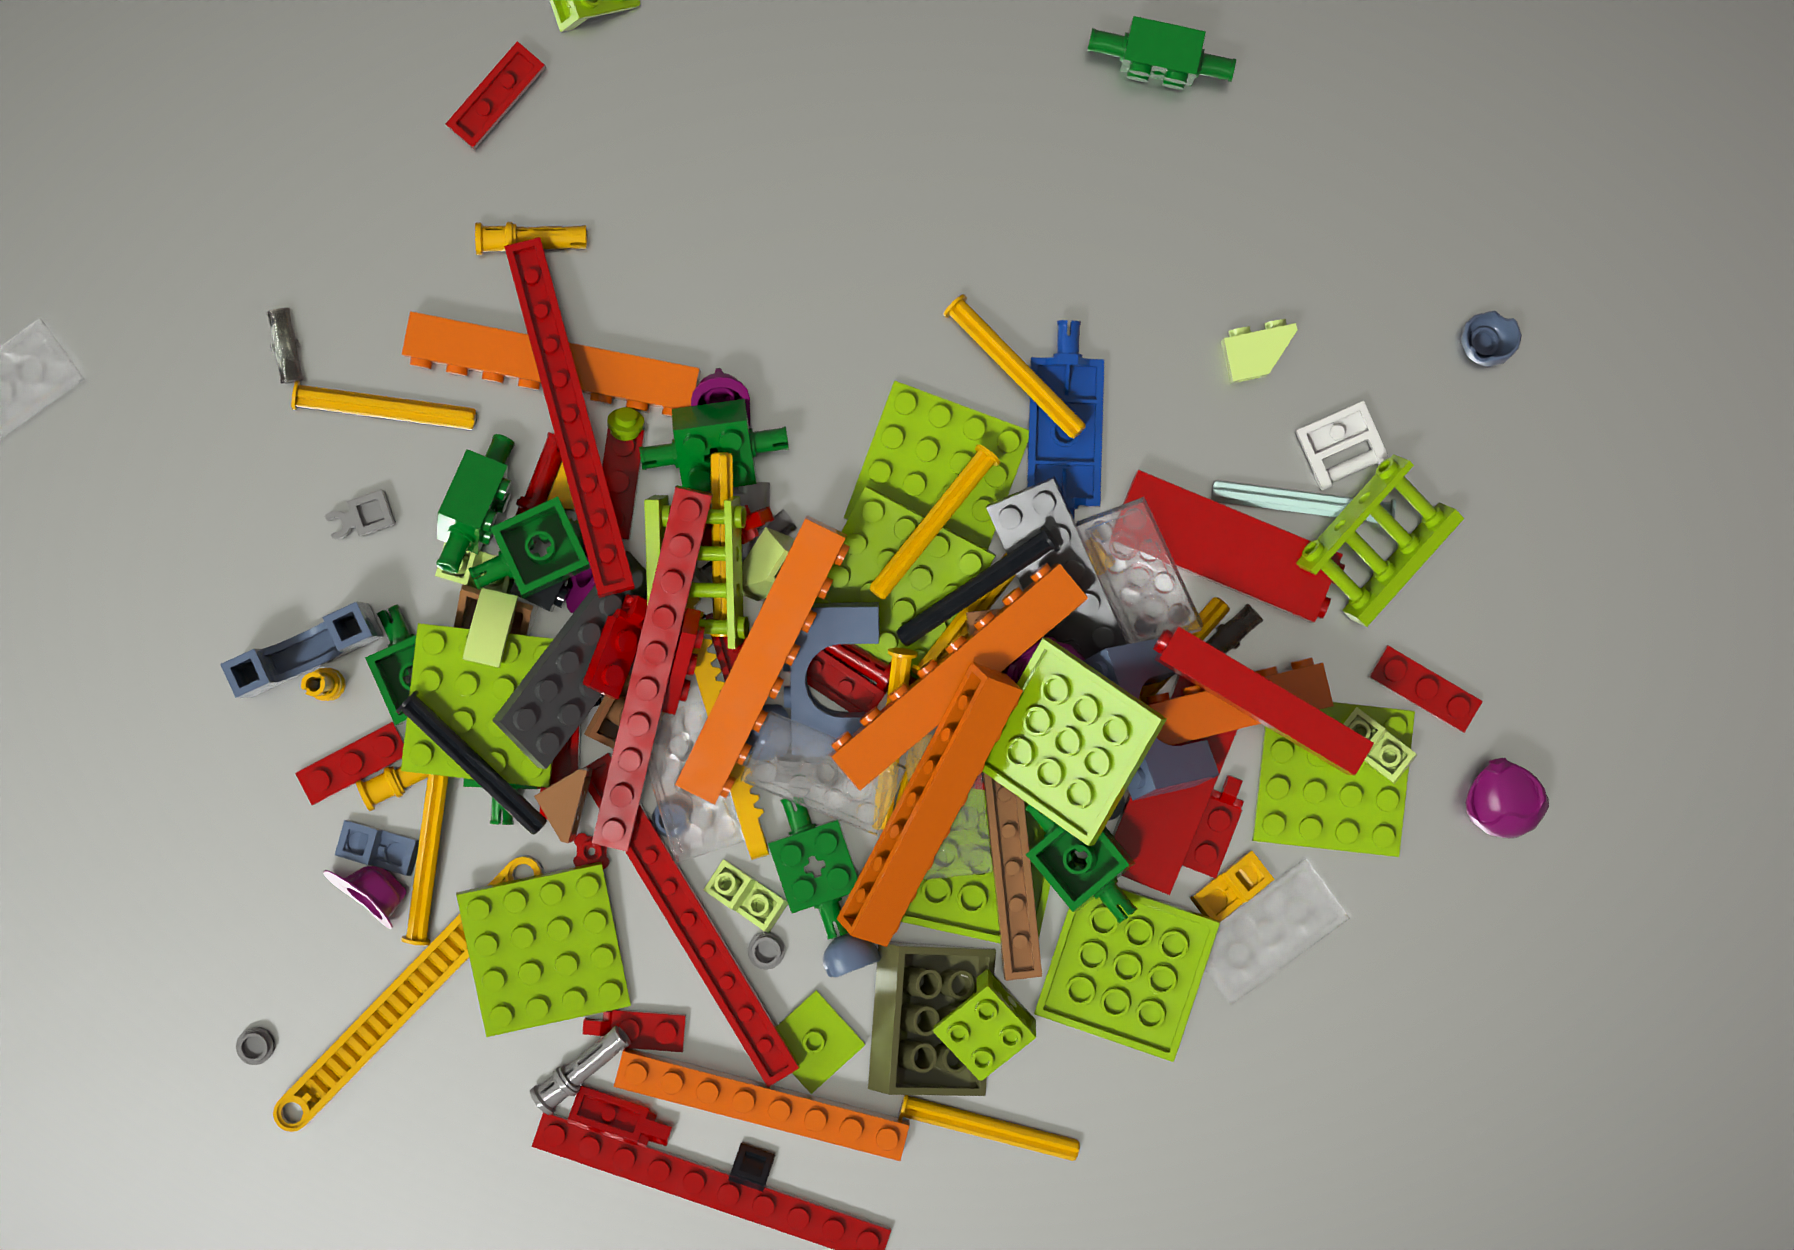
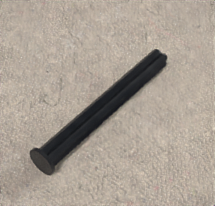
[896,525,1060,646]
[396,690,547,835]

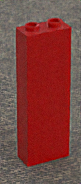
[1109,470,1345,623]
[1153,626,1374,776]
[1112,674,1238,896]

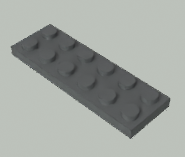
[986,476,1129,660]
[492,551,647,769]

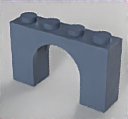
[220,601,384,698]
[783,602,880,755]
[1084,638,1219,801]

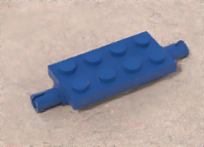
[1027,320,1104,519]

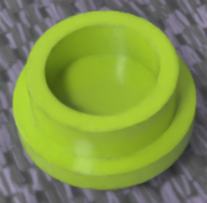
[607,407,644,441]

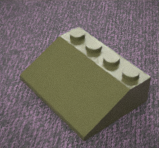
[868,942,996,1096]

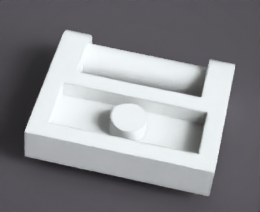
[1295,401,1389,491]

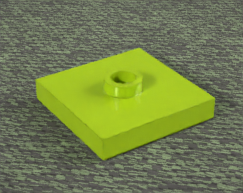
[776,989,866,1094]

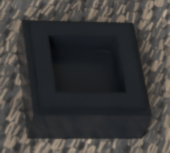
[728,1143,775,1192]

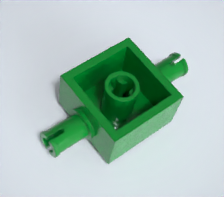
[1087,16,1236,90]
[639,399,789,491]
[436,434,515,574]
[468,497,591,599]
[365,604,416,725]
[768,792,858,940]
[1025,805,1138,924]

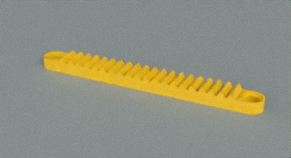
[684,597,769,860]
[273,856,543,1132]

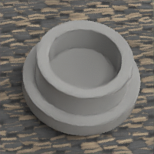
[748,933,785,970]
[236,1028,273,1065]

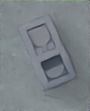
[335,820,419,876]

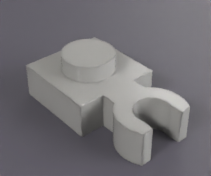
[325,489,395,539]

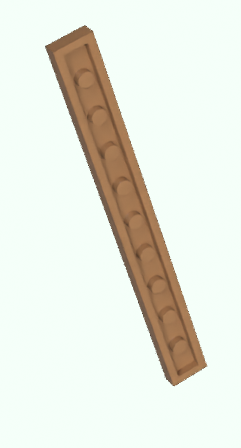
[966,609,1042,981]

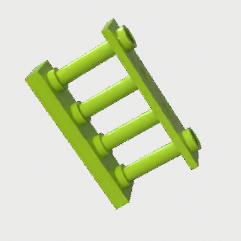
[1296,454,1465,627]
[644,495,749,649]

